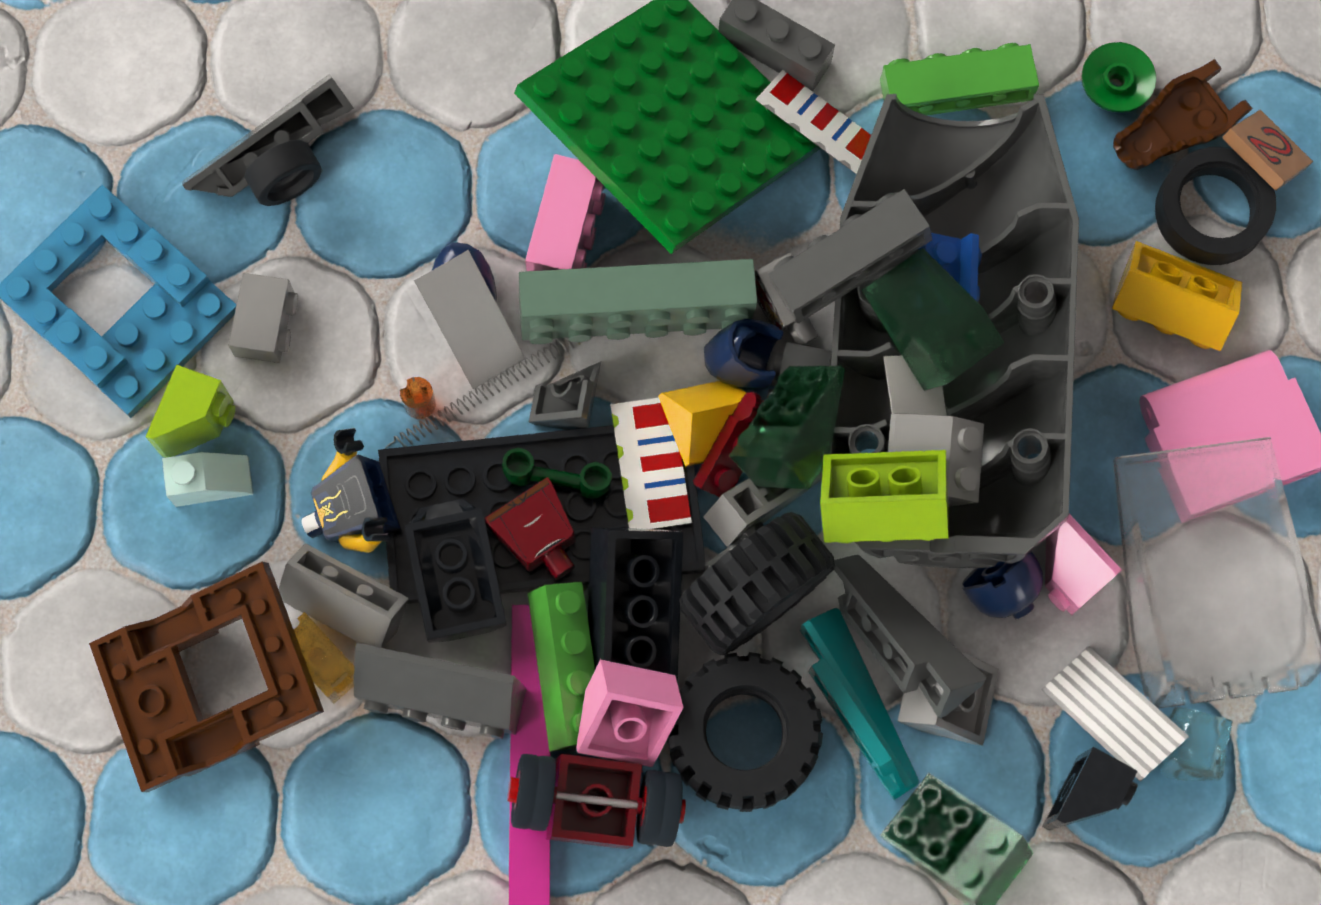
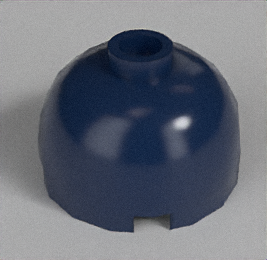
[962,551,1043,619]

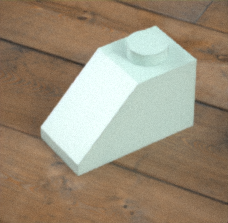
[162,452,253,507]

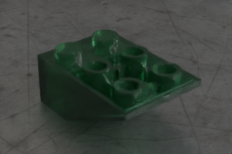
[729,366,845,489]
[880,773,1034,905]

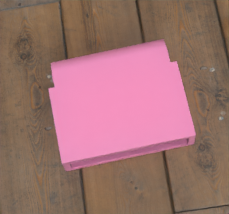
[1139,350,1321,523]

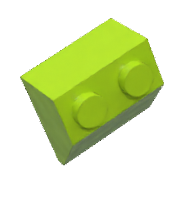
[145,365,236,458]

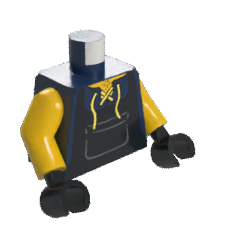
[302,428,400,553]

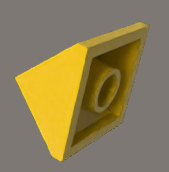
[658,381,747,467]

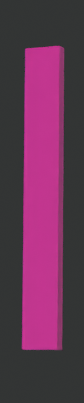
[509,605,551,905]

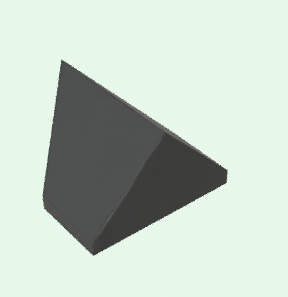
[529,361,601,430]

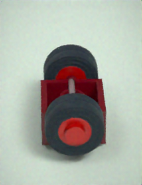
[507,754,686,849]

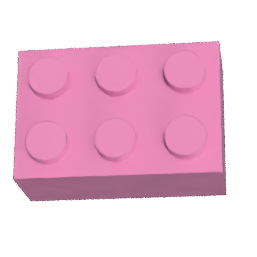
[525,154,606,271]

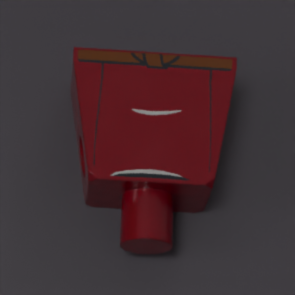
[484,477,576,580]

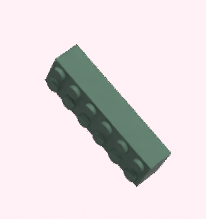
[519,259,757,344]

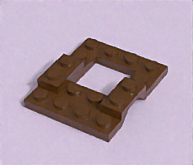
[89,561,324,792]

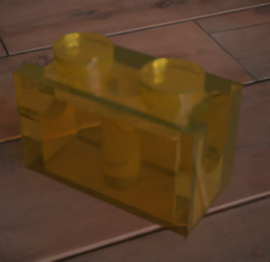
[294,612,354,704]

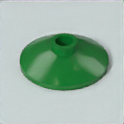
[1081,42,1156,113]

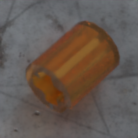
[400,377,436,419]

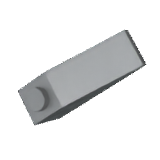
[703,447,822,547]

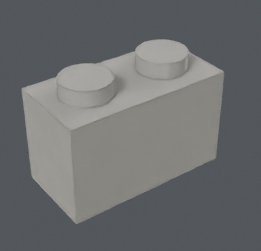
[228,273,298,363]

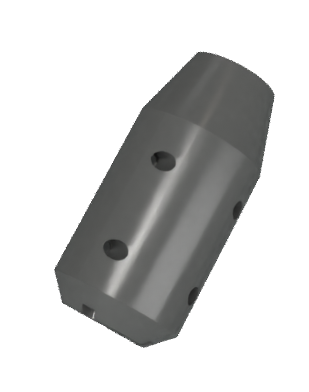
[825,94,1079,568]

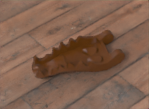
[1113,59,1253,170]

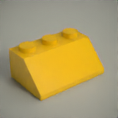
[1112,241,1243,351]

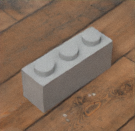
[278,543,409,648]

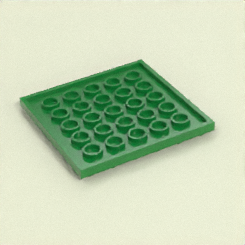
[514,0,821,254]

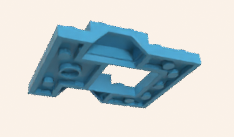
[0,185,236,418]

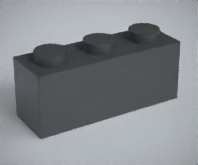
[718,0,835,92]

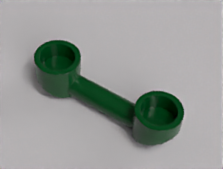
[502,448,612,499]

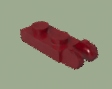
[693,391,779,498]

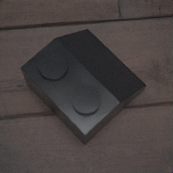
[1042,747,1138,830]

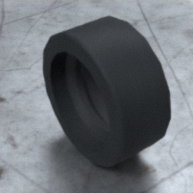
[244,140,322,206]

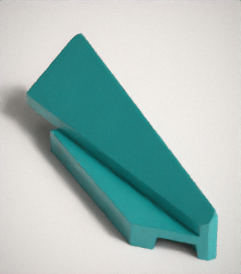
[800,608,919,801]

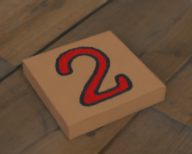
[1222,110,1313,191]

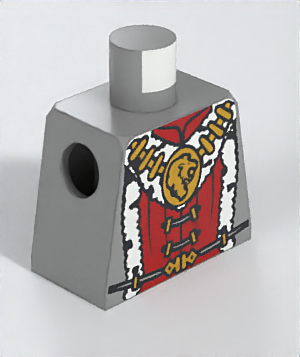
[754,252,818,345]

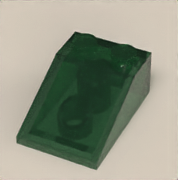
[862,248,1005,391]

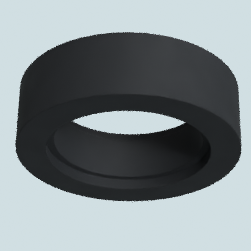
[1155,147,1276,265]

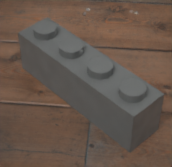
[768,189,932,323]

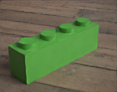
[880,43,1039,116]
[527,582,595,751]

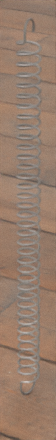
[385,336,593,449]

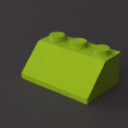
[820,450,949,543]

